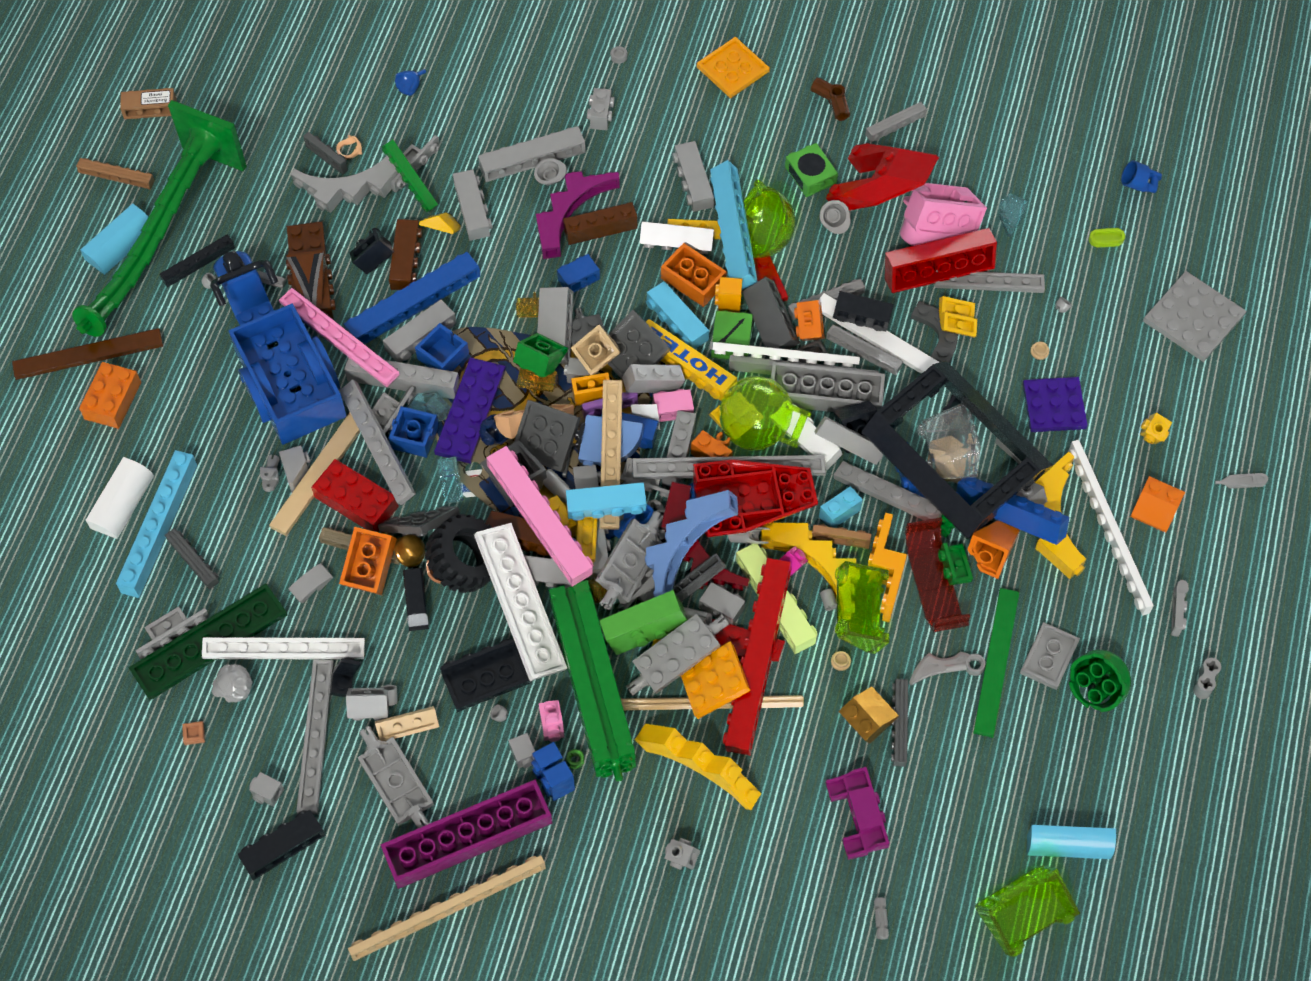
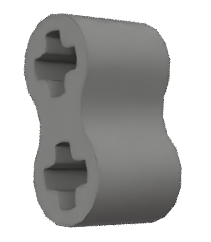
[1193,658,1221,699]

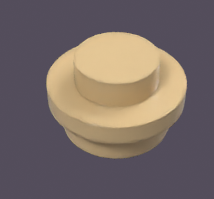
[1030,342,1049,360]
[831,651,851,671]

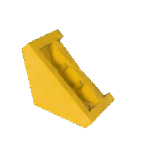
[419,213,461,234]

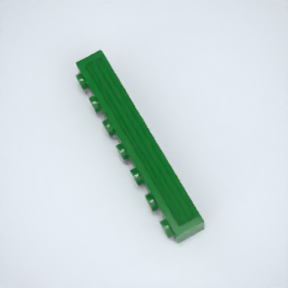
[382,139,438,212]

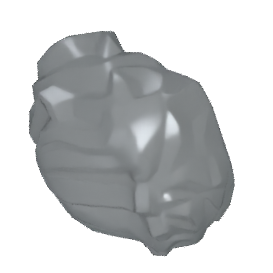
[211,664,253,702]

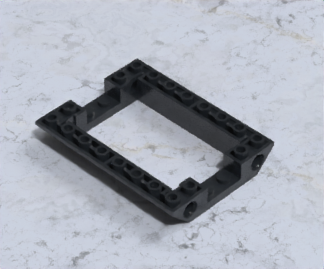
[862,361,1053,540]

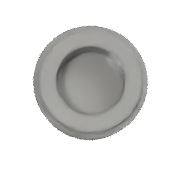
[610,46,628,64]

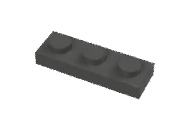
[303,132,348,175]

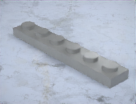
[833,461,942,525]

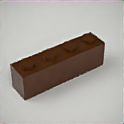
[563,202,638,245]
[389,219,423,290]
[485,510,550,556]

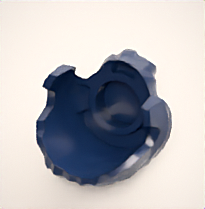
[479,414,508,446]

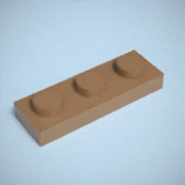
[812,524,871,549]

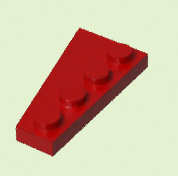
[712,619,785,662]

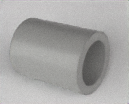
[820,589,838,611]

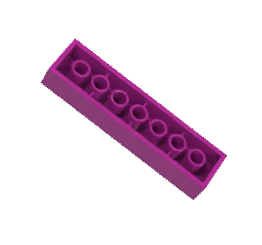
[380,779,553,889]

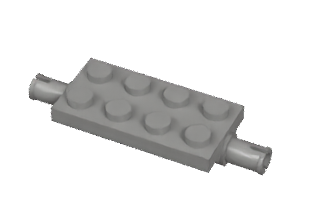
[595,511,663,610]
[626,613,730,696]
[357,726,434,828]

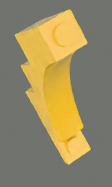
[1035,452,1086,579]

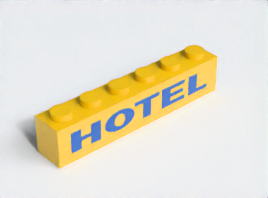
[646,319,737,402]

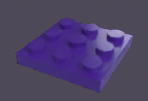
[1022,377,1088,432]

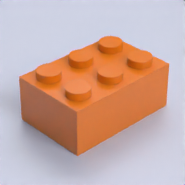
[661,243,727,307]
[79,362,141,429]
[339,527,397,595]

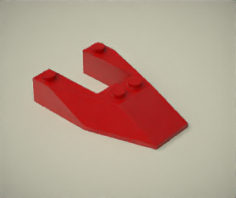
[826,143,939,210]

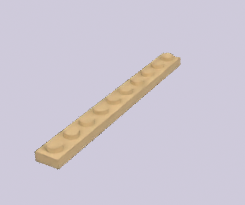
[348,855,546,961]

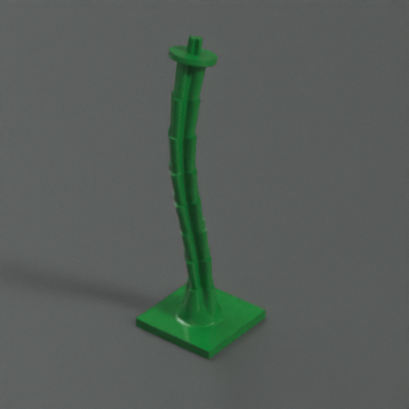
[72,100,247,337]

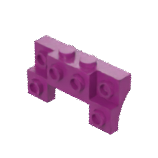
[825,767,890,860]

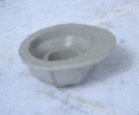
[534,158,567,186]
[820,200,851,234]

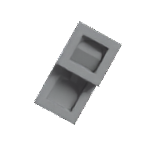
[288,563,333,603]

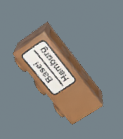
[120,88,177,119]

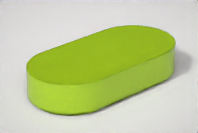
[1089,228,1125,248]

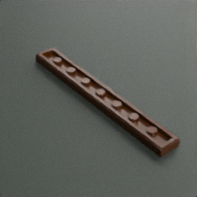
[12,328,163,380]

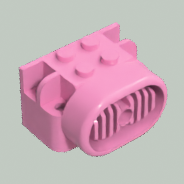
[900,183,987,246]

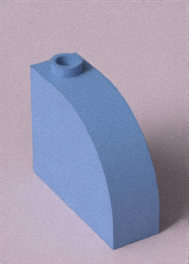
[578,415,644,466]

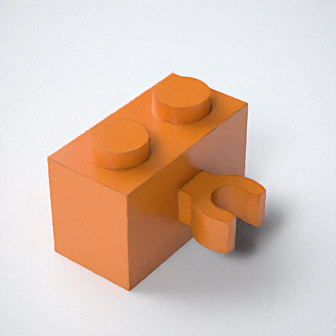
[794,300,825,341]
[691,430,733,457]

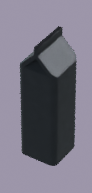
[403,568,429,631]

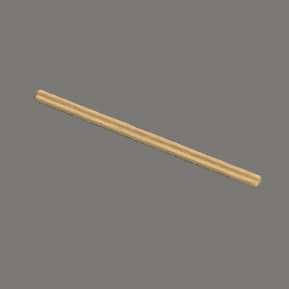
[621,695,804,711]

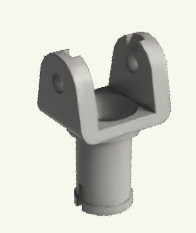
[260,455,280,492]

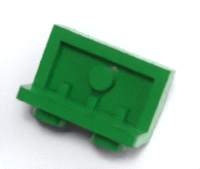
[938,542,973,586]

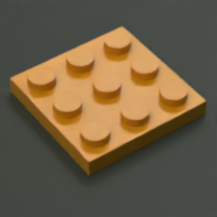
[697,37,770,99]
[681,642,750,719]

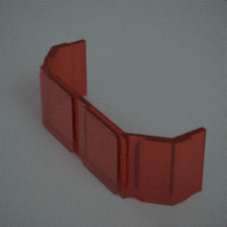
[905,517,970,632]

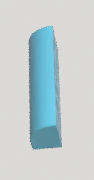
[80,203,148,275]
[1027,825,1116,859]

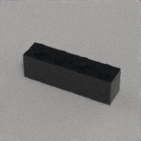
[237,810,325,881]

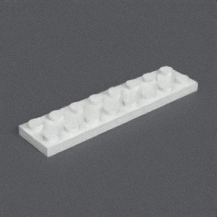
[474,523,567,681]

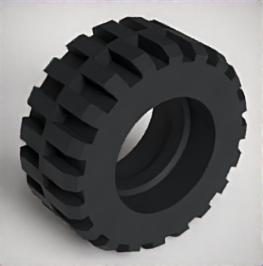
[425,514,493,593]

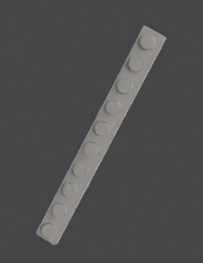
[632,455,826,479]

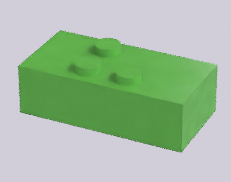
[599,590,688,655]

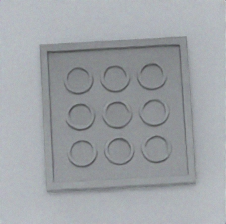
[1143,271,1247,362]

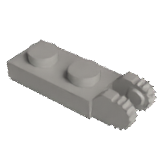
[1171,580,1189,637]

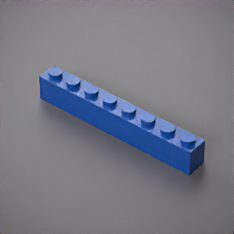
[344,252,480,345]

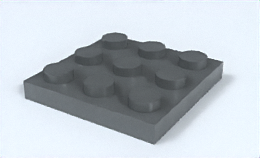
[608,310,671,380]
[514,400,581,472]

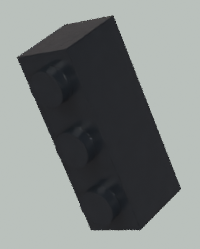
[833,291,894,332]

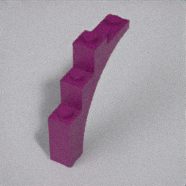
[536,171,620,259]

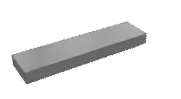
[814,416,883,465]

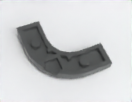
[911,301,958,363]

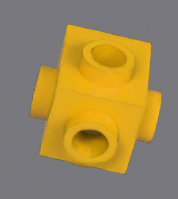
[1140,413,1172,444]

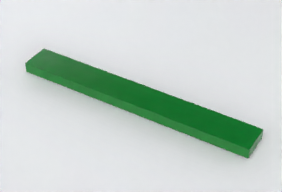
[973,588,1019,738]

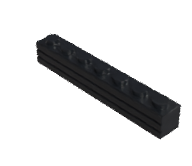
[159,234,235,288]

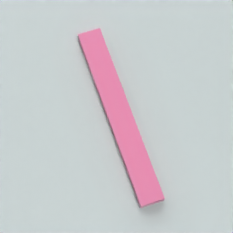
[279,288,400,387]

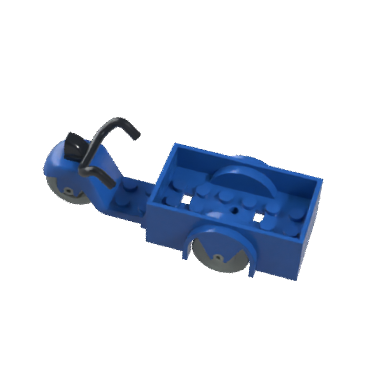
[210,251,347,445]

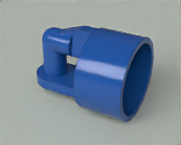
[1121,160,1162,193]

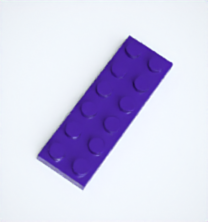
[434,357,506,464]

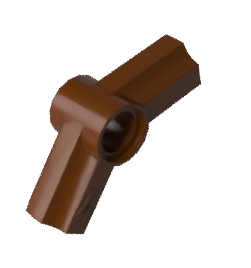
[811,77,850,121]

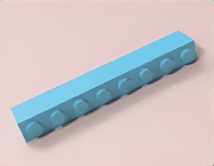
[710,160,758,290]
[116,450,197,598]

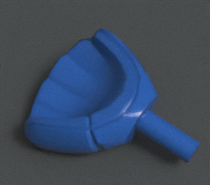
[395,69,426,96]

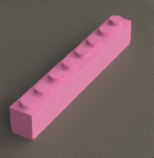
[486,446,594,587]

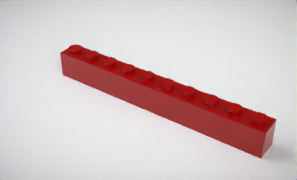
[723,558,792,756]

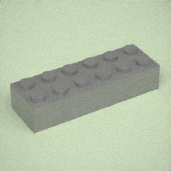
[768,361,885,412]

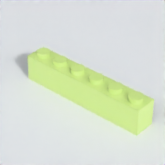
[736,544,818,654]

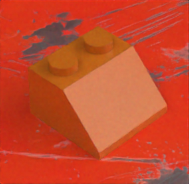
[1130,476,1185,533]

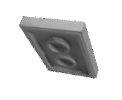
[1020,622,1080,690]

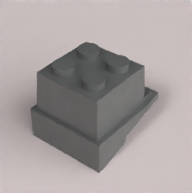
[480,440,547,507]

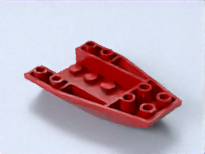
[693,460,818,537]

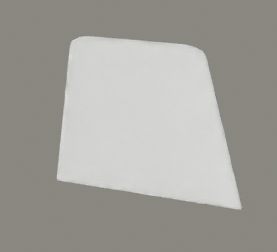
[631,404,660,430]

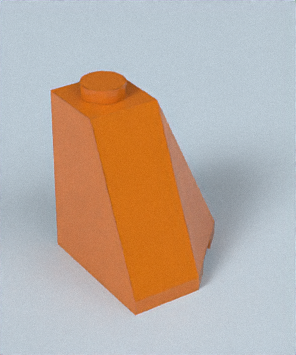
[967,520,1020,579]

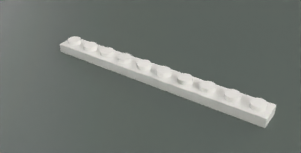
[1068,440,1154,616]

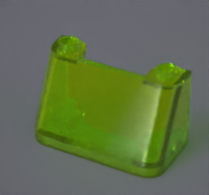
[835,561,889,654]
[975,866,1080,957]

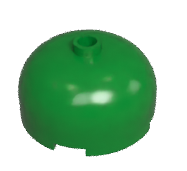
[1069,650,1131,712]

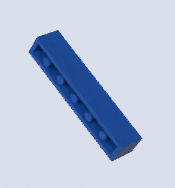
[956,475,1070,545]

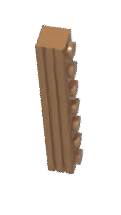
[76,158,155,190]

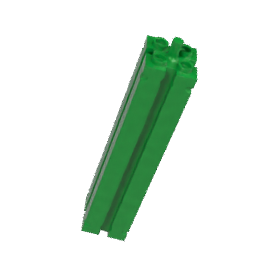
[549,580,636,782]

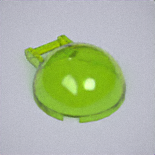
[743,179,796,258]
[719,376,811,451]

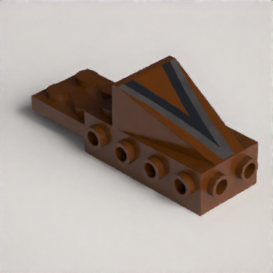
[286,221,336,324]

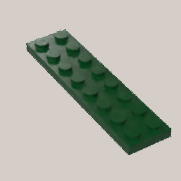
[128,583,287,701]

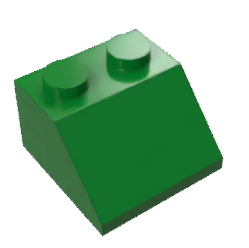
[513,333,568,377]

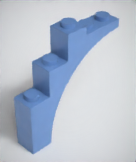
[645,490,738,597]

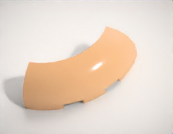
[494,404,574,439]

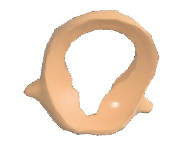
[336,135,362,159]

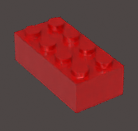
[311,459,399,532]

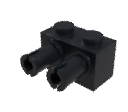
[349,228,394,274]

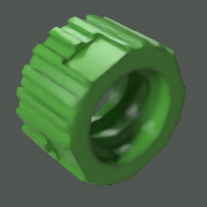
[566,749,585,769]

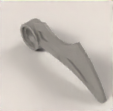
[909,651,985,686]

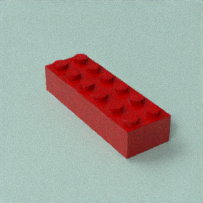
[885,228,997,293]

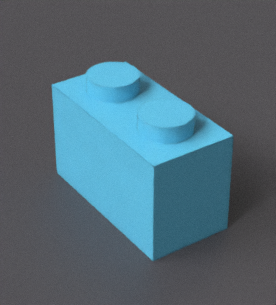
[819,486,863,528]

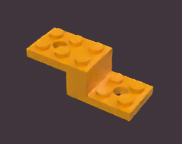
[866,513,907,622]

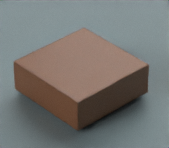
[182,721,205,745]

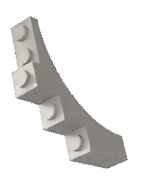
[290,156,408,213]

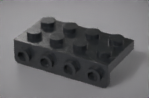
[440,639,532,712]

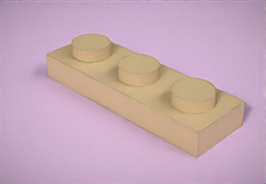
[375,706,439,741]

